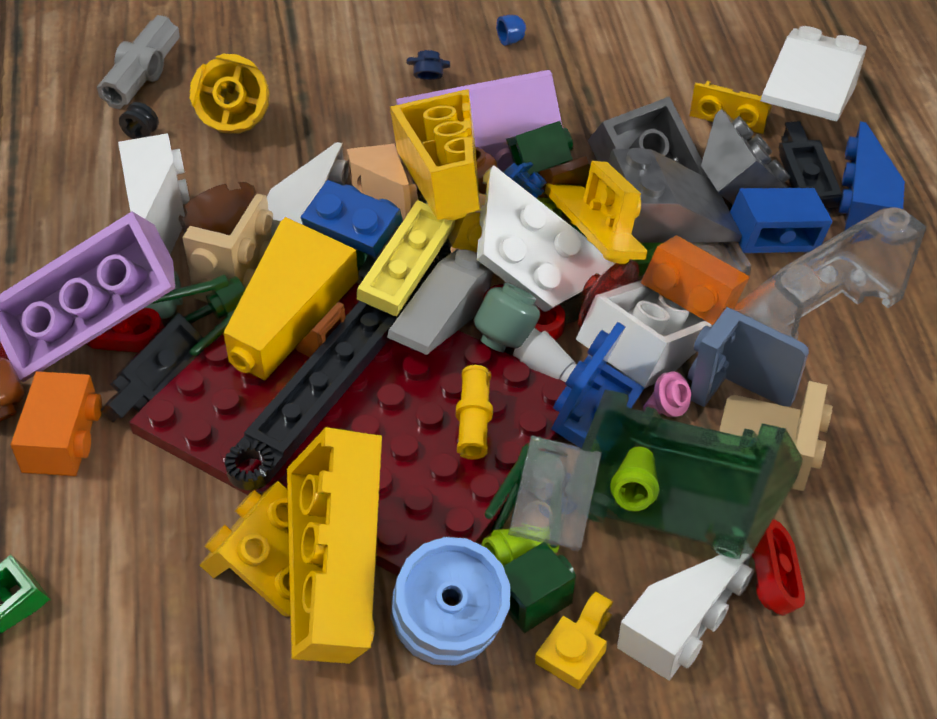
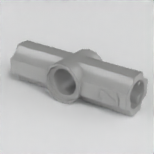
[97,15,180,110]

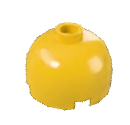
[190,54,270,134]

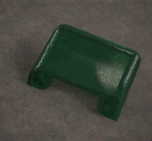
[564,389,803,559]

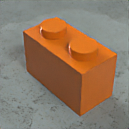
[640,235,750,325]
[11,371,102,476]

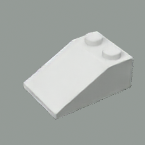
[761,26,867,121]
[118,133,190,254]
[576,280,713,388]

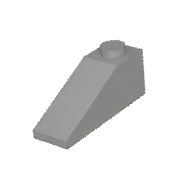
[387,249,494,355]

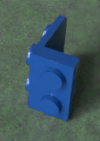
[300,179,403,257]
[551,322,645,459]

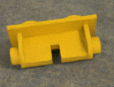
[689,81,772,134]

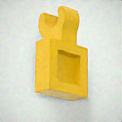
[535,591,613,690]

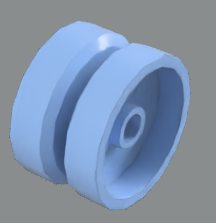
[391,537,510,666]

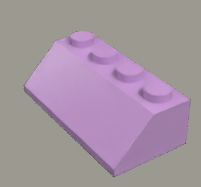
[396,70,563,189]
[0,211,175,382]

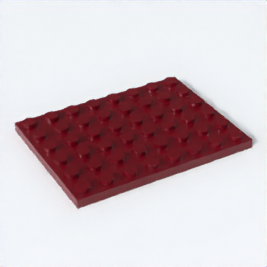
[129,283,567,576]

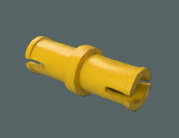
[455,365,493,459]

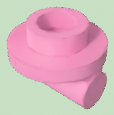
[643,371,691,418]

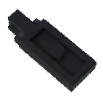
[778,121,842,208]
[100,313,204,423]

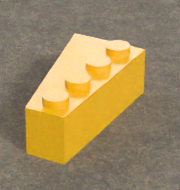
[390,89,480,220]
[287,427,382,664]

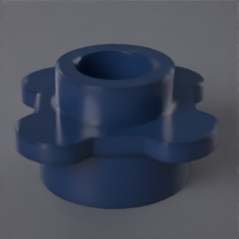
[406,50,450,80]

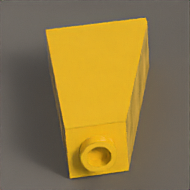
[223,217,358,380]

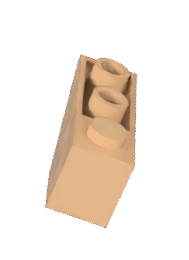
[347,144,418,220]

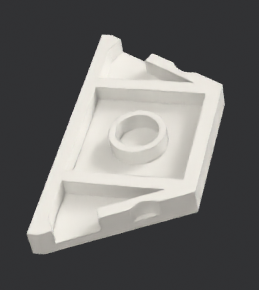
[477,165,623,312]

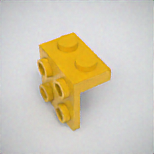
[199,481,291,617]

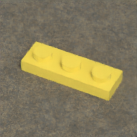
[357,200,456,317]

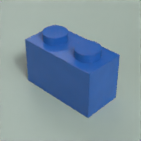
[730,188,833,253]

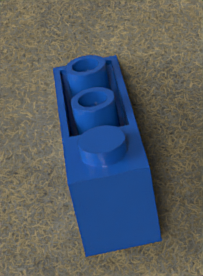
[839,121,905,239]

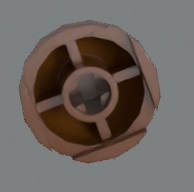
[178,182,257,235]

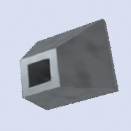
[701,109,790,205]

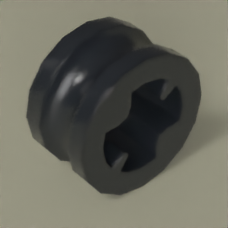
[119,102,159,139]

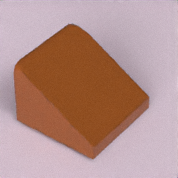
[295,302,345,357]

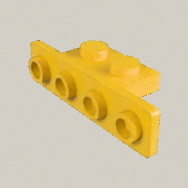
[545,161,647,264]

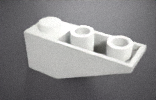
[267,142,349,237]
[617,543,754,681]

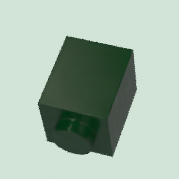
[506,121,573,174]
[503,541,576,634]

